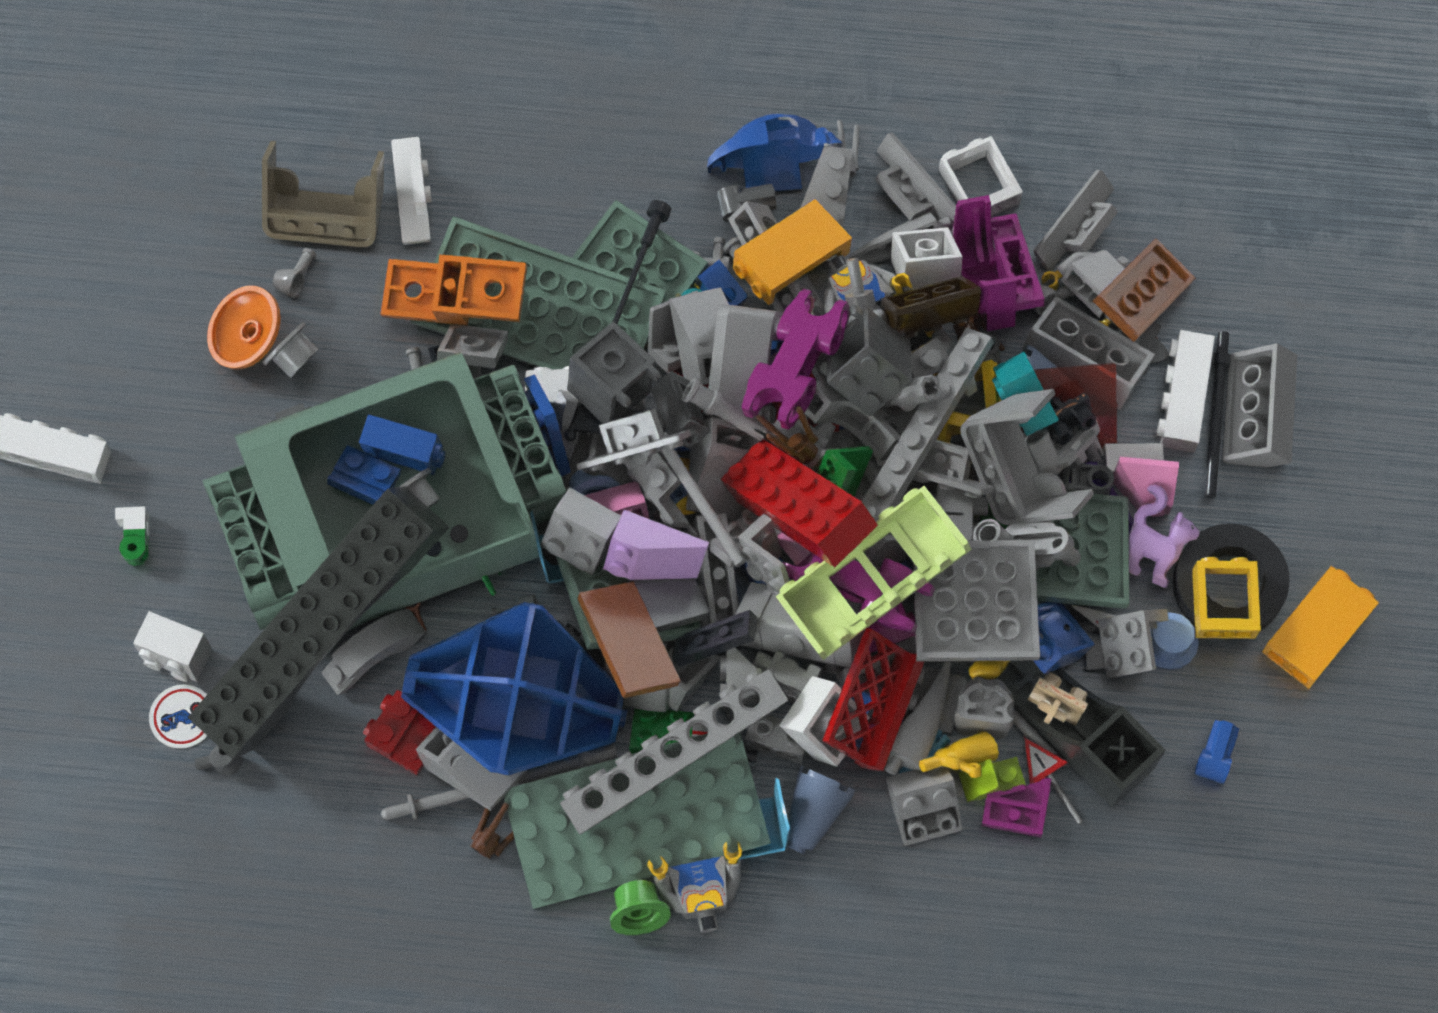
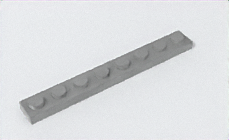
[862,327,994,521]

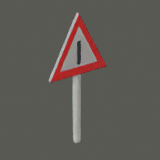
[1024,737,1083,824]

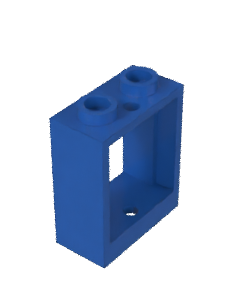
[359,414,446,475]
[1033,602,1095,674]

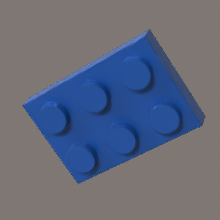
[524,374,571,476]

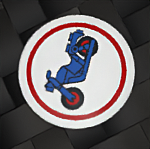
[149,684,207,749]

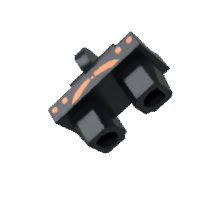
[1045,392,1097,446]

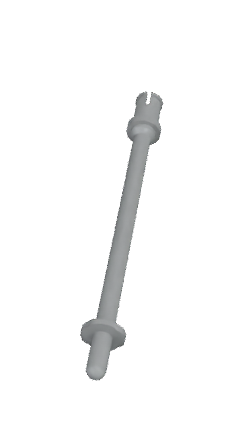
[381,743,618,820]

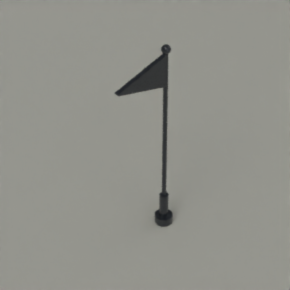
[565,200,672,441]

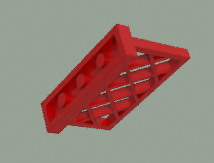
[822,628,925,771]

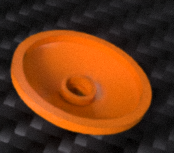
[207,286,281,370]

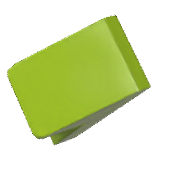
[958,757,1026,803]

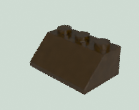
[880,276,981,339]

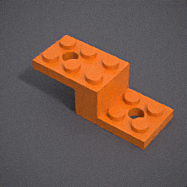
[381,254,527,326]

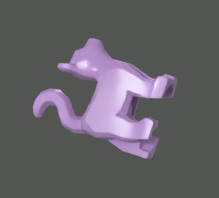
[1129,484,1200,588]

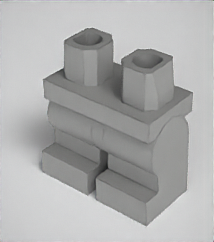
[752,651,821,704]

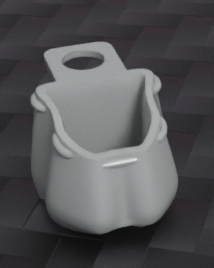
[954,677,1014,762]

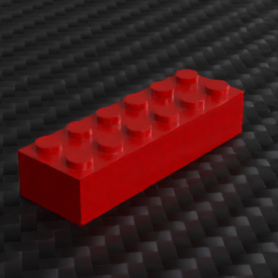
[720,439,878,568]

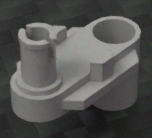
[1023,421,1105,475]
[973,519,1081,570]

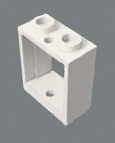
[939,136,1023,216]

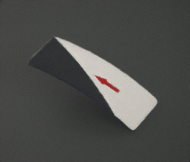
[1065,605,1115,635]

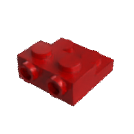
[363,690,436,776]

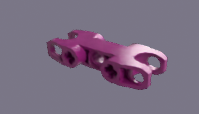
[742,289,850,430]
[782,554,935,634]

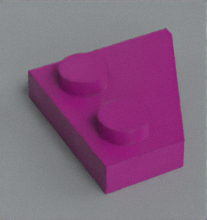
[981,778,1052,838]

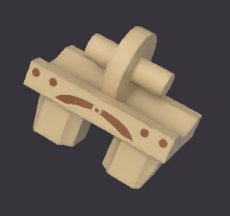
[1028,672,1088,726]

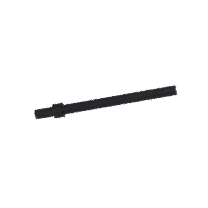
[1204,331,1231,498]

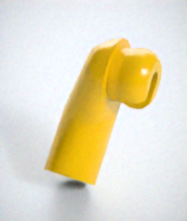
[969,661,1010,680]

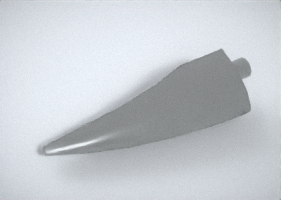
[831,212,952,273]
[885,661,951,775]

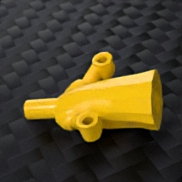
[919,731,999,778]

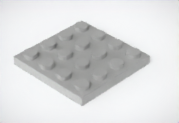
[913,540,1040,661]

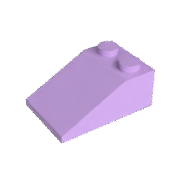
[603,510,709,580]

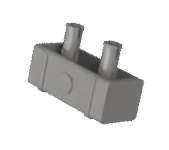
[735,582,869,674]

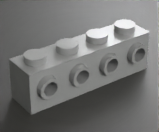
[688,513,739,627]

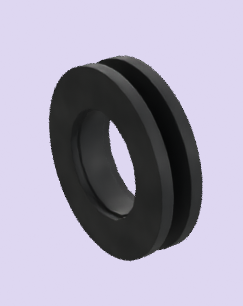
[1173,524,1290,631]

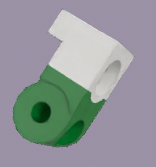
[115,506,149,566]

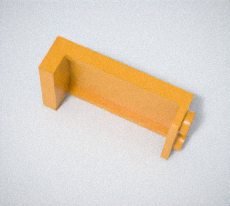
[733,199,852,305]
[1262,566,1379,689]

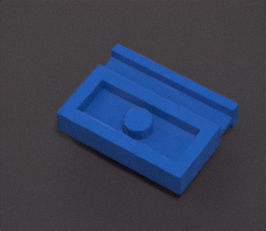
[327,445,401,505]

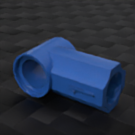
[1194,720,1240,784]

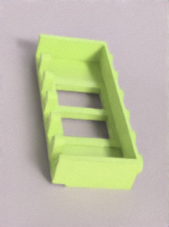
[776,486,972,660]

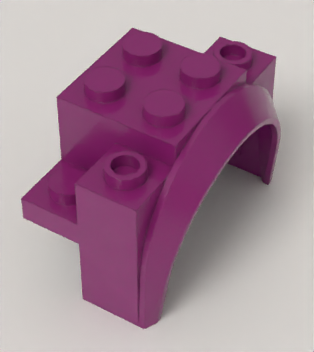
[953,195,1045,331]

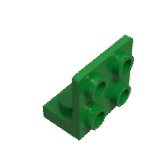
[818,446,873,496]
[629,708,694,754]

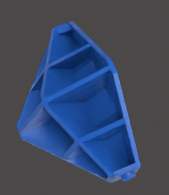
[401,602,627,776]

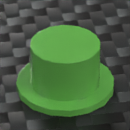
[610,880,671,935]

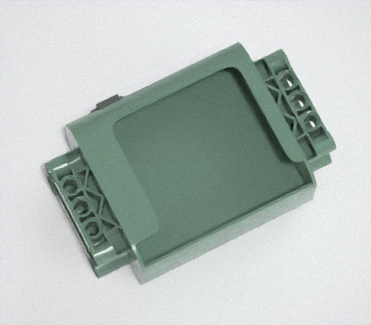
[202,352,566,631]

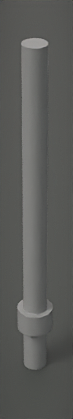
[657,432,746,567]

